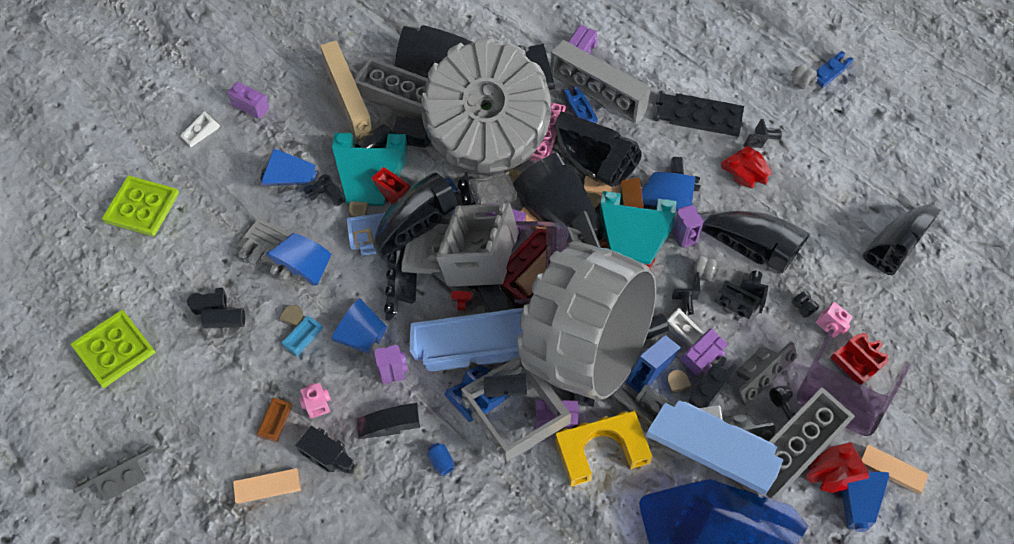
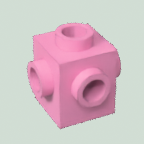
[815,302,852,338]
[299,383,331,419]

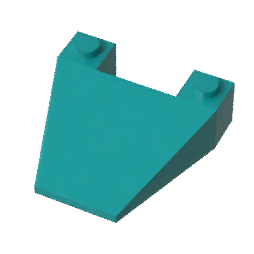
[332,133,408,206]
[598,191,677,264]

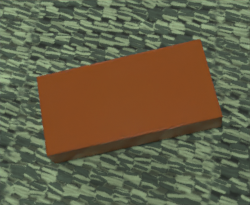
[621,178,644,208]
[256,398,293,442]

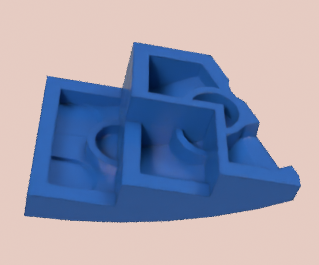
[641,172,695,211]
[266,233,332,286]
[331,298,387,354]
[445,365,510,422]

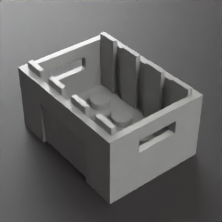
[436,202,519,286]

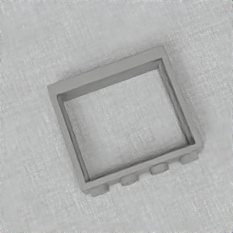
[461,356,571,461]

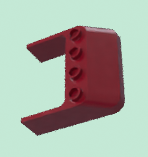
[499,229,567,308]

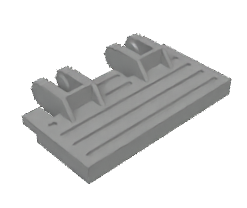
[402,213,452,274]
[236,218,301,280]

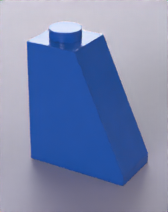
[259,148,317,186]
[625,335,681,393]
[841,472,889,532]

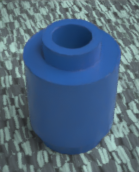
[426,443,455,476]

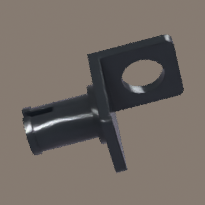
[743,119,782,148]
[740,270,768,314]
[672,272,701,316]

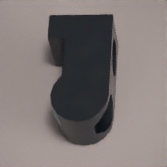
[187,287,227,315]

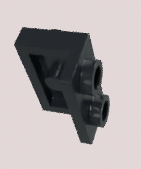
[714,281,761,319]

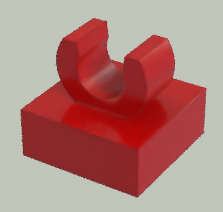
[452,291,473,311]

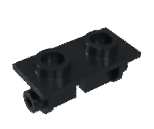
[458,172,481,206]

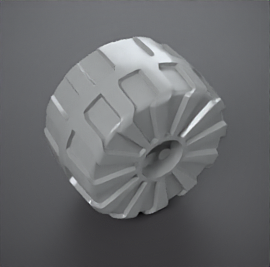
[421,38,551,176]
[518,241,656,400]

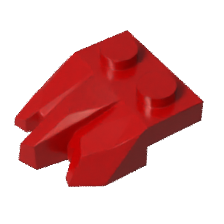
[721,146,773,189]
[830,332,889,386]
[806,442,869,493]

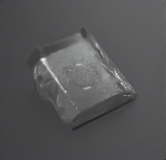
[469,171,517,205]

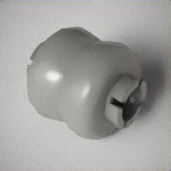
[791,64,818,89]
[690,255,720,281]

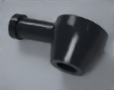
[769,386,795,420]

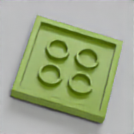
[102,175,179,237]
[71,309,156,389]

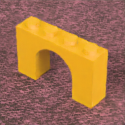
[555,411,653,487]

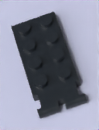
[653,90,744,137]

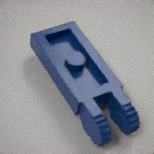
[816,51,854,88]
[563,86,598,123]

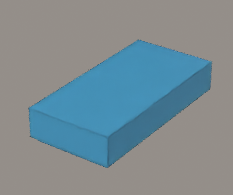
[281,315,323,357]

